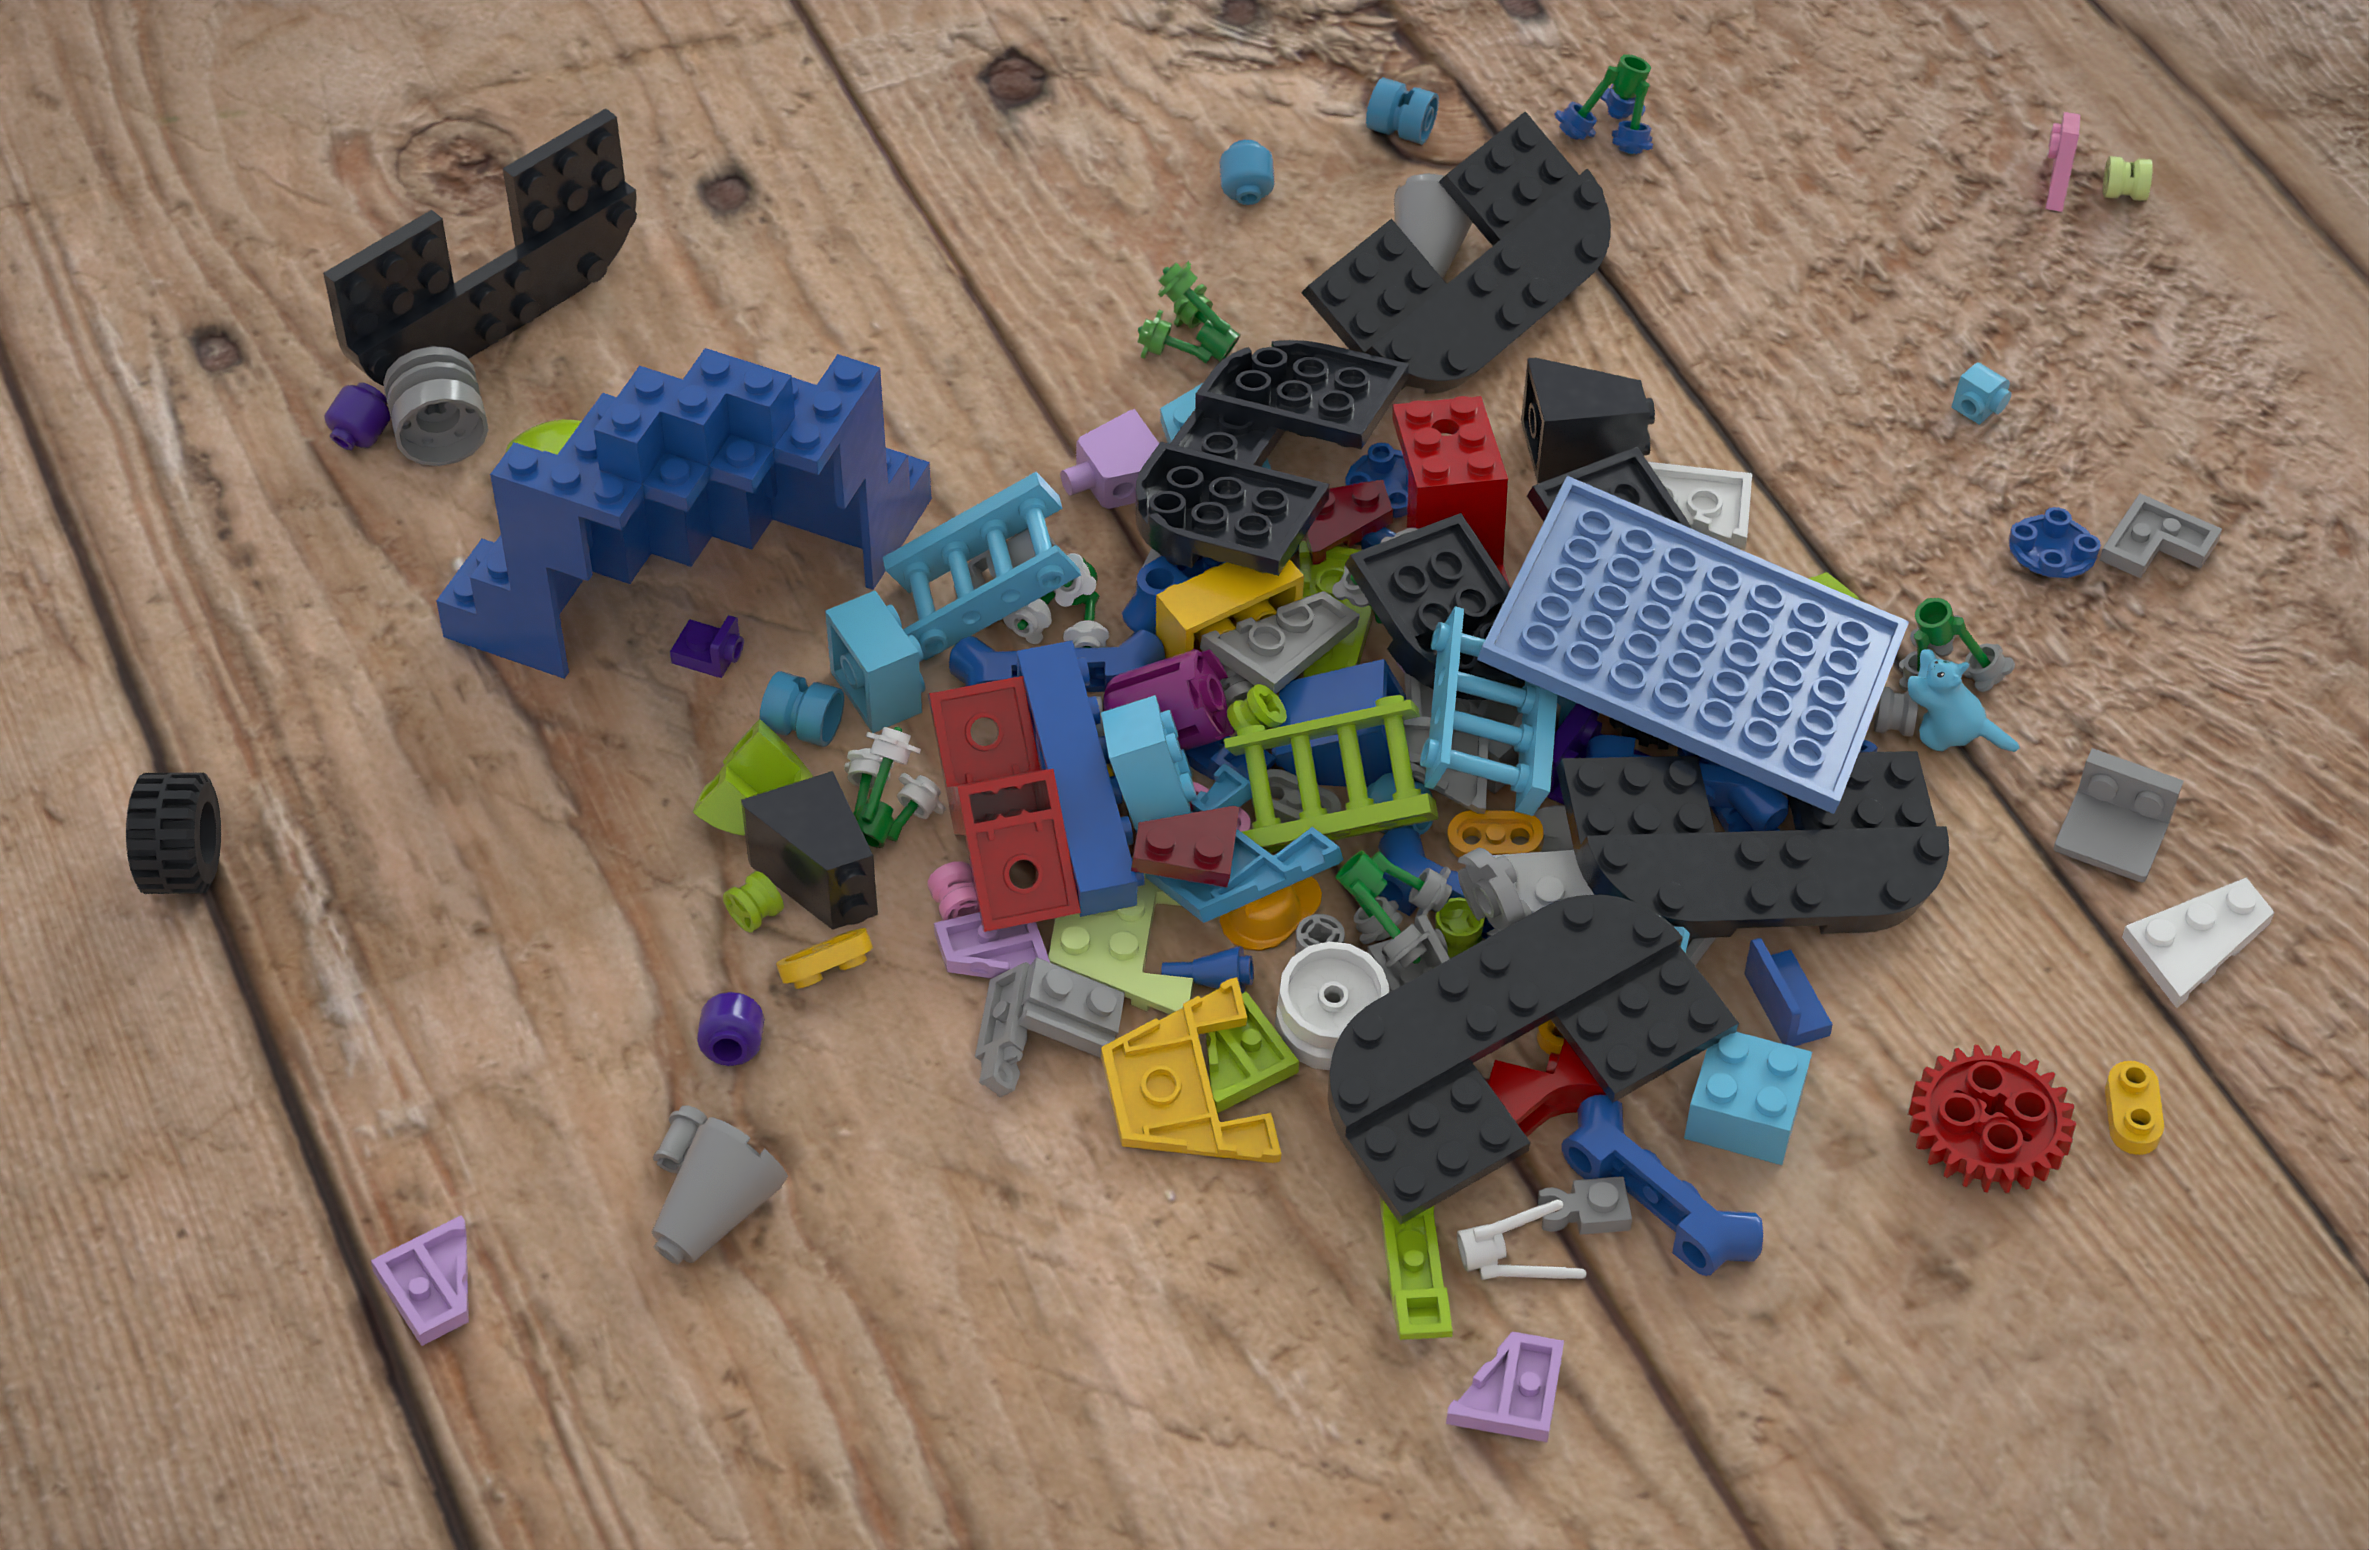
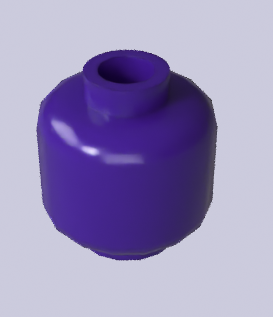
[324,382,391,450]
[697,992,765,1066]

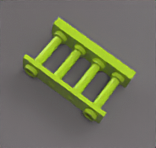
[1224,695,1439,854]

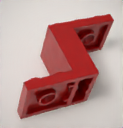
[1392,396,1511,588]
[928,676,1081,932]

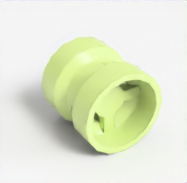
[2103,156,2153,201]

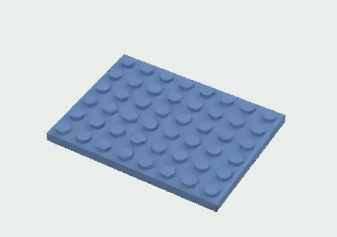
[1477,476,1909,814]

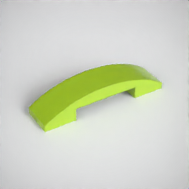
[1380,1196,1453,1340]

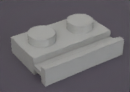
[1018,957,1125,1058]

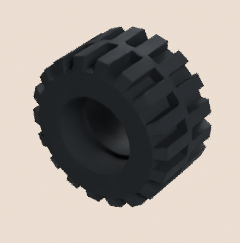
[126,773,221,894]

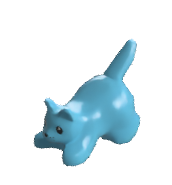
[1908,649,2020,752]

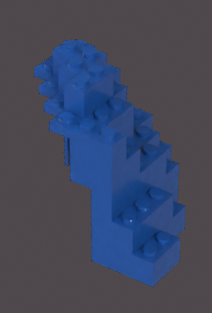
[436,348,932,679]

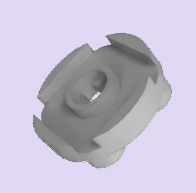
[1457,848,1532,937]

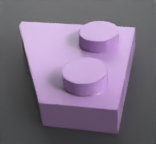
[934,912,1050,978]
[371,1216,469,1346]
[1446,1332,1564,1442]

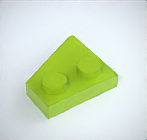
[1205,991,1299,1114]

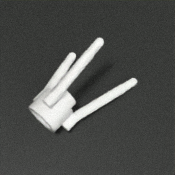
[1457,1199,1587,1280]

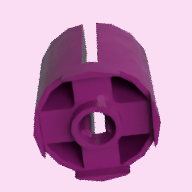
[1103,649,1235,751]

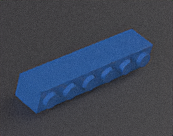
[1017,640,1145,917]

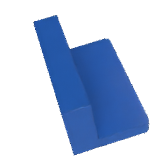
[1744,938,1833,1047]

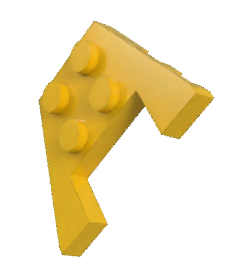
[1101,977,1282,1163]

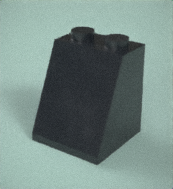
[1521,358,1655,483]
[741,771,878,930]

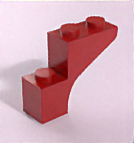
[1483,1038,1606,1137]

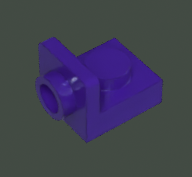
[670,615,744,679]

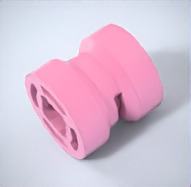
[928,861,979,921]

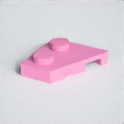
[2046,112,2080,212]

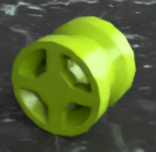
[1227,684,1287,731]
[723,871,784,932]

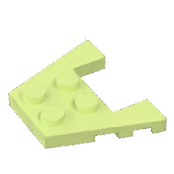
[1048,874,1193,1015]

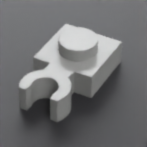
[1537,1176,1632,1235]

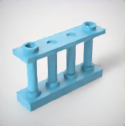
[882,472,1081,661]
[1420,606,1558,816]

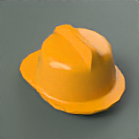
[1219,876,1322,951]

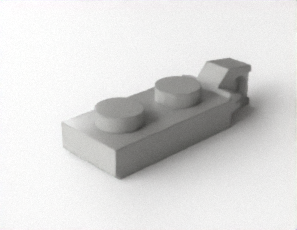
[975,962,1030,1097]

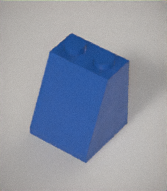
[1272,659,1406,788]

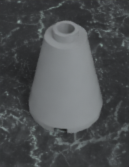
[1394,173,1473,279]
[652,1117,788,1265]

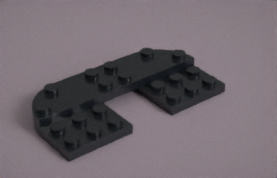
[323,108,637,386]
[1301,111,1611,394]
[1136,340,1409,576]
[1345,447,1692,700]
[1557,751,1949,938]
[1328,895,1739,1225]

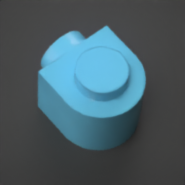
[1951,362,2012,425]

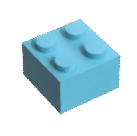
[825,590,925,733]
[1101,695,1197,833]
[1684,1032,1812,1165]

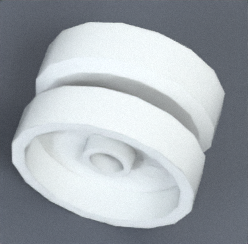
[1275,941,1389,1070]

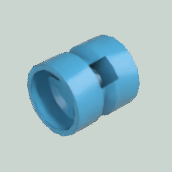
[1366,77,1439,145]
[759,671,844,747]

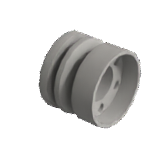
[383,346,488,466]

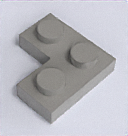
[2099,493,2222,578]

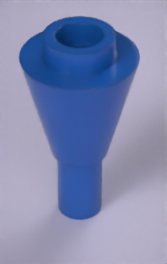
[1161,946,1254,994]

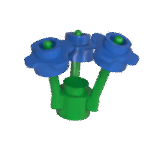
[1554,54,1653,154]

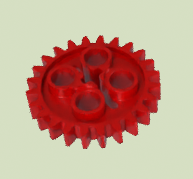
[1908,1045,2076,1193]

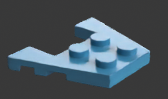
[1144,764,1344,923]

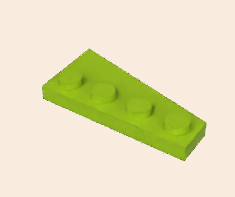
[1299,541,1374,678]

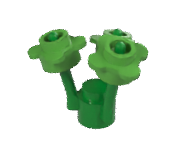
[1137,261,1241,364]

